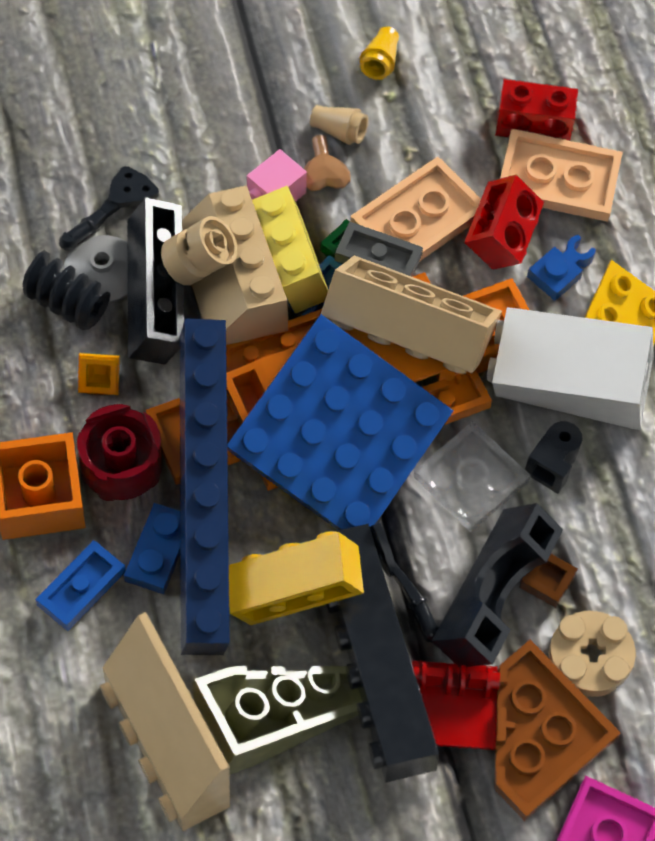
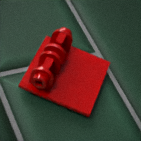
[412,660,500,750]

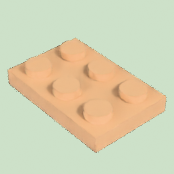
[500,129,623,222]
[350,156,481,262]

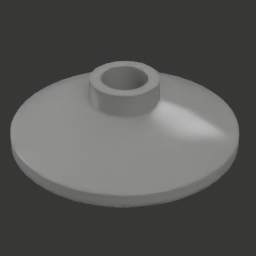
[64,235,128,304]

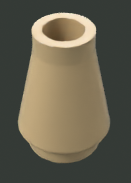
[310,105,368,145]

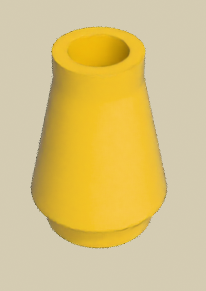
[359,27,399,80]

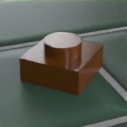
[519,554,578,608]

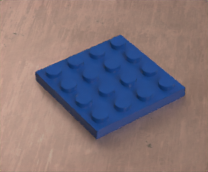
[227,314,454,530]

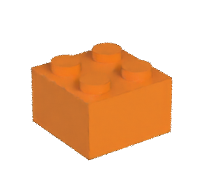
[0,432,86,540]

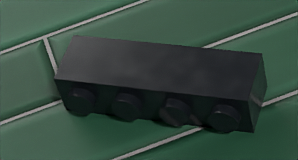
[127,197,184,365]

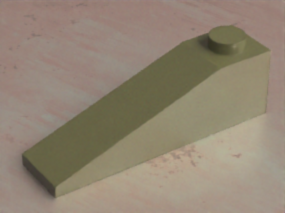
[192,666,362,775]

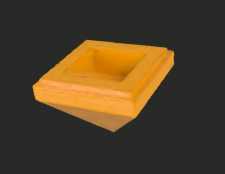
[78,353,120,395]

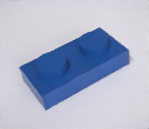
[124,503,180,594]
[35,540,126,631]

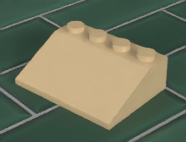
[100,612,230,831]

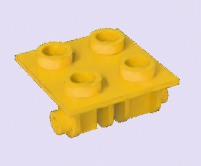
[584,260,655,346]

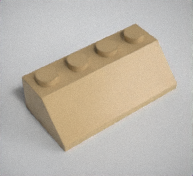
[182,185,289,345]
[320,255,502,374]

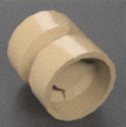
[161,216,237,285]

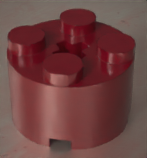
[77,404,163,501]

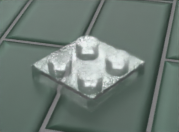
[413,421,531,532]

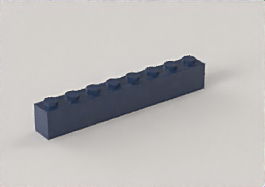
[180,318,230,655]

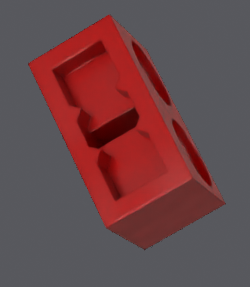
[495,79,578,141]
[464,174,544,270]

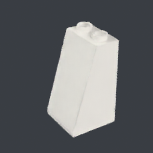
[487,307,654,430]

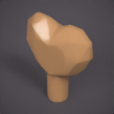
[304,135,350,191]

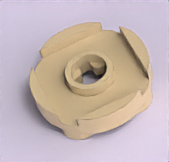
[548,611,636,697]

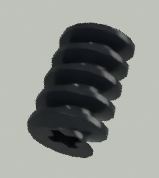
[22,250,111,331]

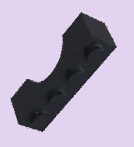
[432,503,563,668]

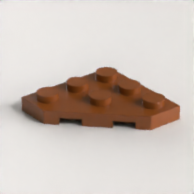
[494,639,621,821]

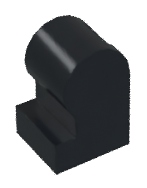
[524,421,583,494]

